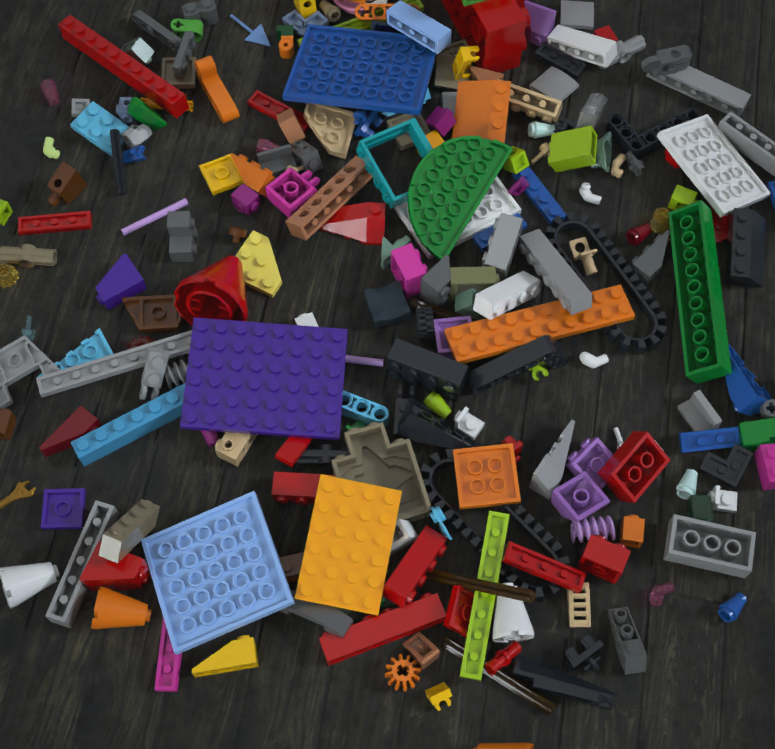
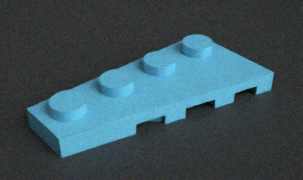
[37,328,113,377]

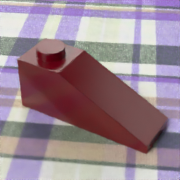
[39,406,101,457]

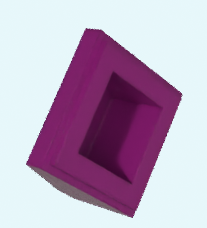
[507,176,530,196]

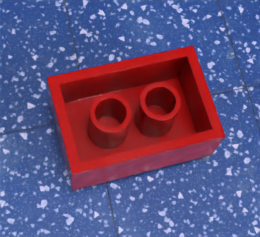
[598,431,670,503]

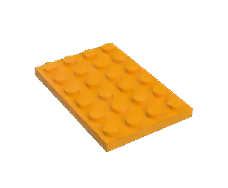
[295,474,402,616]

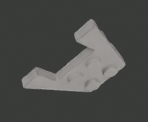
[0,335,61,408]

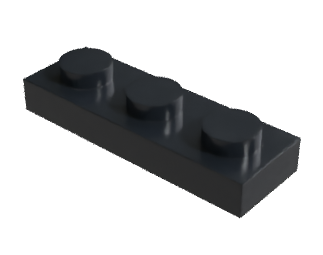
[534,42,587,80]

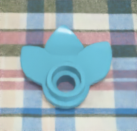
[429,506,452,540]

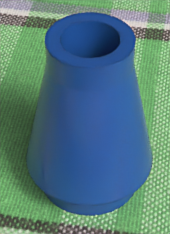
[718,592,747,622]

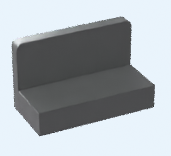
[257,144,297,176]

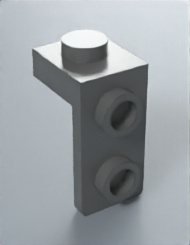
[291,140,324,173]

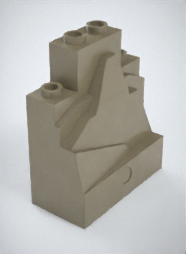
[331,422,431,523]

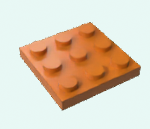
[453,443,521,510]

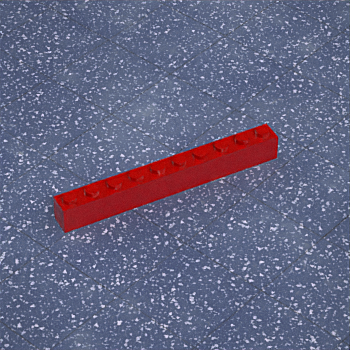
[58,15,189,118]

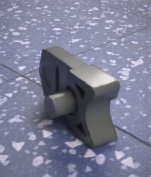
[625,151,644,177]

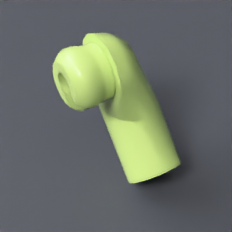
[43,137,60,159]

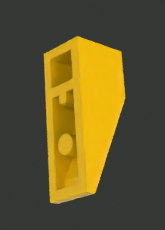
[192,635,258,678]

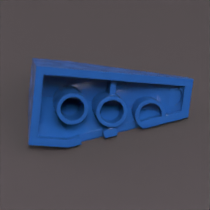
[725,344,773,416]

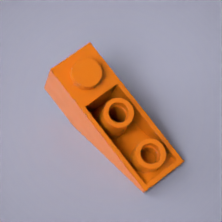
[231,153,276,197]

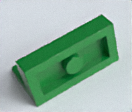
[127,96,167,132]

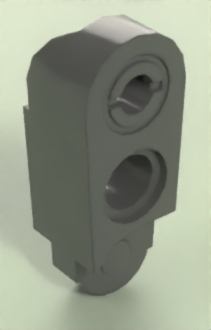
[641,45,692,77]

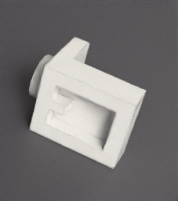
[454,407,485,439]
[708,485,737,514]

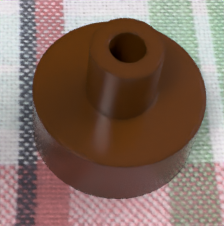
[228,226,247,243]

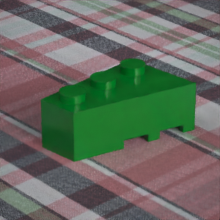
[738,417,775,452]

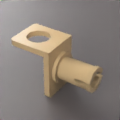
[569,237,598,276]

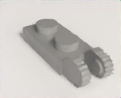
[139,348,169,400]

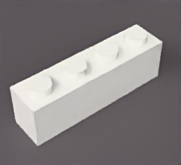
[547,25,617,68]
[473,271,540,320]

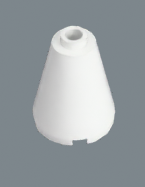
[0,562,59,609]
[492,583,534,643]

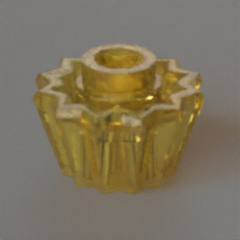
[0,263,19,288]

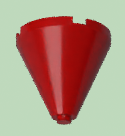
[174,255,248,326]

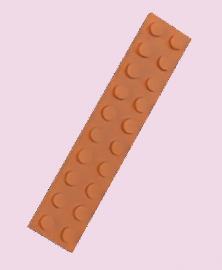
[444,284,635,364]

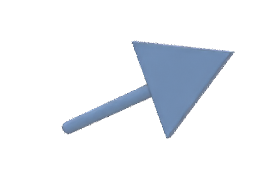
[230,14,271,47]

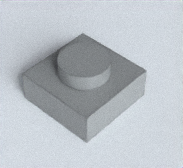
[72,98,90,117]

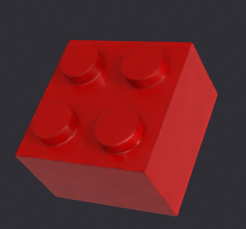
[577,534,631,584]

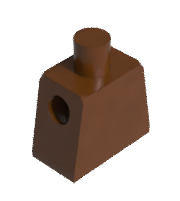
[47,162,88,207]

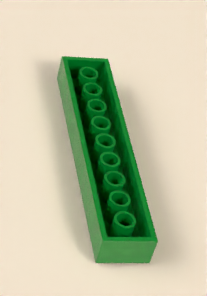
[668,200,732,384]

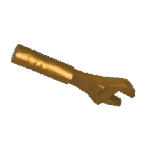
[0,481,36,510]

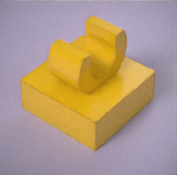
[425,682,452,711]

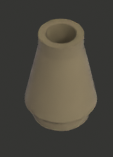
[319,0,341,22]

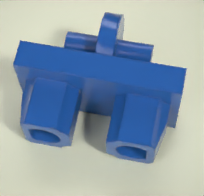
[353,109,383,138]

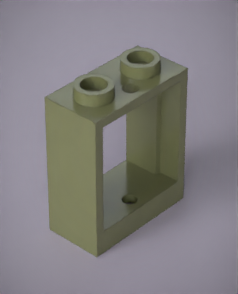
[449,266,500,302]

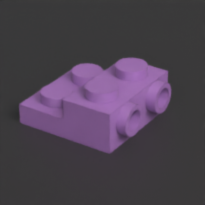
[565,437,613,489]

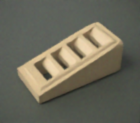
[567,582,591,628]

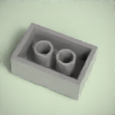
[482,212,523,280]

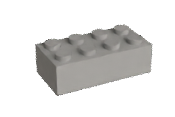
[663,514,756,578]

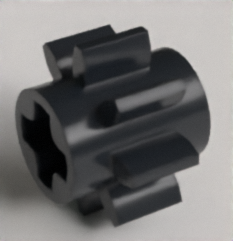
[553,118,575,133]

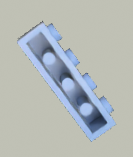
[386,0,451,54]

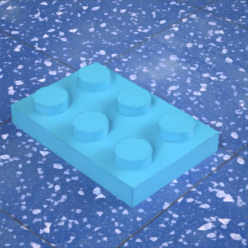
[70,101,129,157]

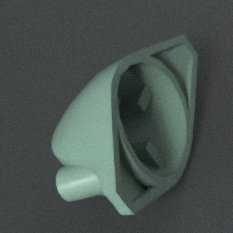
[591,131,612,172]

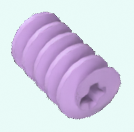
[570,515,615,543]

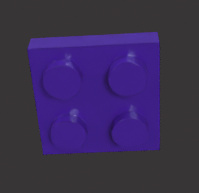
[41,488,86,530]

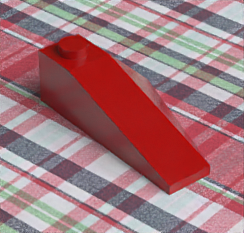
[319,202,385,245]

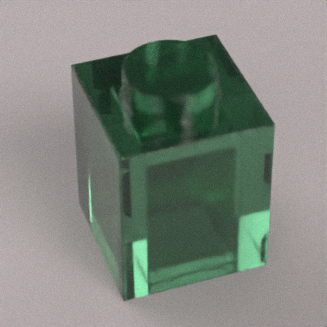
[686,495,713,522]

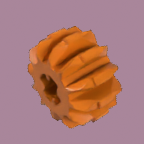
[385,654,421,692]

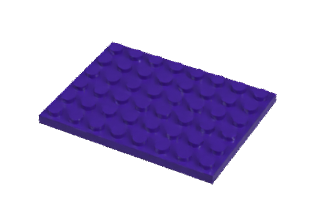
[180,318,348,440]

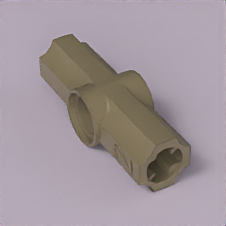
[0,244,57,268]

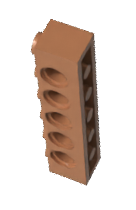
[285,156,372,240]

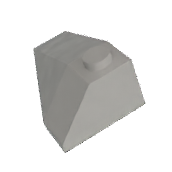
[529,420,575,500]

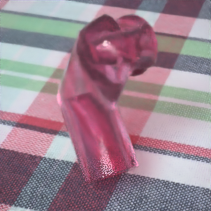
[649,582,675,607]

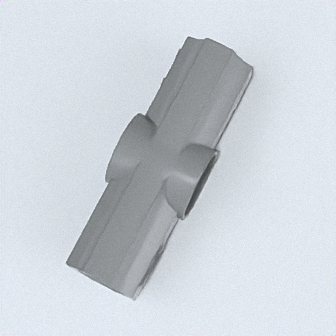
[598,35,646,69]

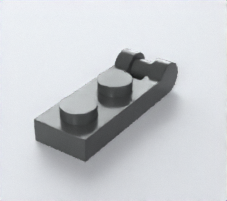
[173,31,196,79]

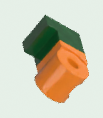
[277,25,294,59]

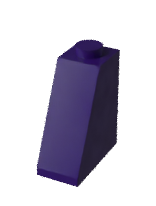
[95,253,147,310]

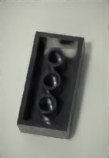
[387,338,468,401]

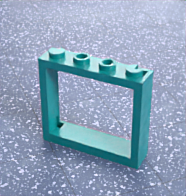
[356,118,433,209]

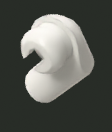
[579,352,609,368]

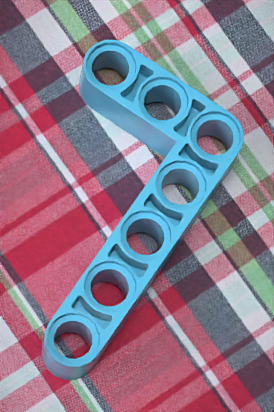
[341,390,389,427]

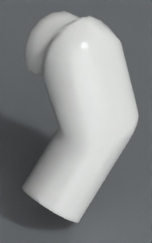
[579,182,602,205]

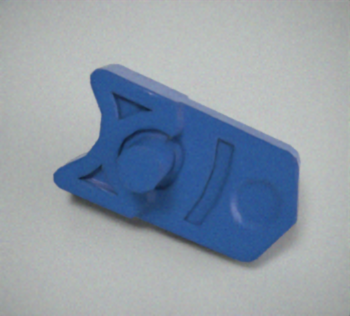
[122,145,146,164]

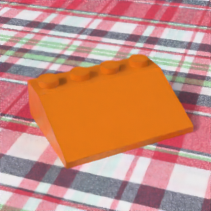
[452,80,511,143]

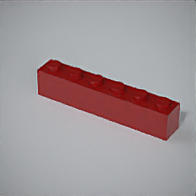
[319,593,446,666]

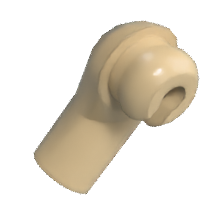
[611,154,626,178]

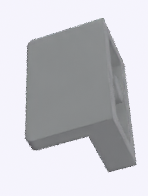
[677,390,722,431]

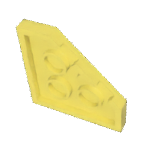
[236,230,282,298]

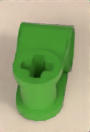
[171,18,203,42]

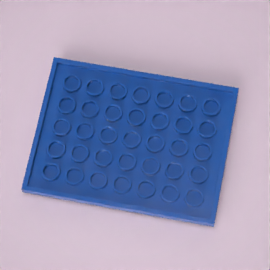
[282,24,437,116]

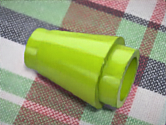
[423,391,452,419]

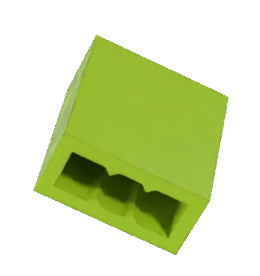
[548,125,598,172]

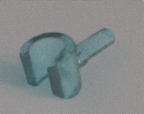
[22,316,35,341]

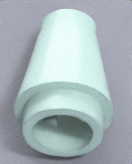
[528,121,555,139]
[676,469,698,500]

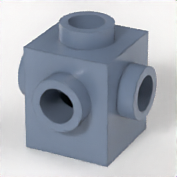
[116,97,139,125]

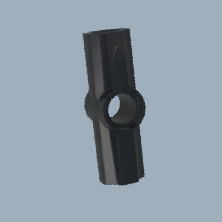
[297,444,349,469]

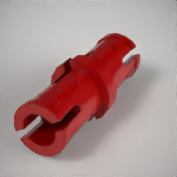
[484,641,522,676]

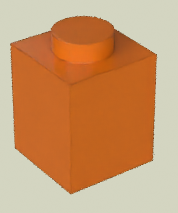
[619,515,645,548]

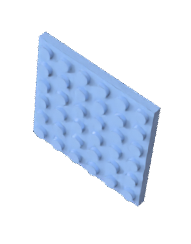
[141,491,295,655]

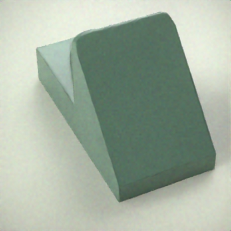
[381,235,411,270]

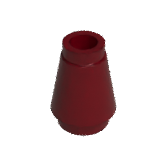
[626,223,653,245]

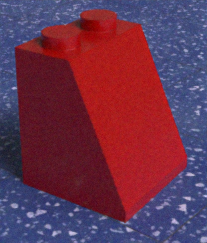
[79,541,151,592]

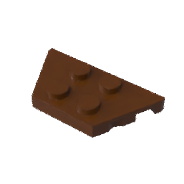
[122,294,184,333]

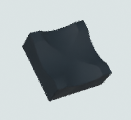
[364,281,411,329]

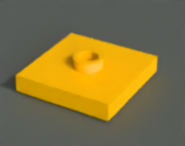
[199,154,245,196]

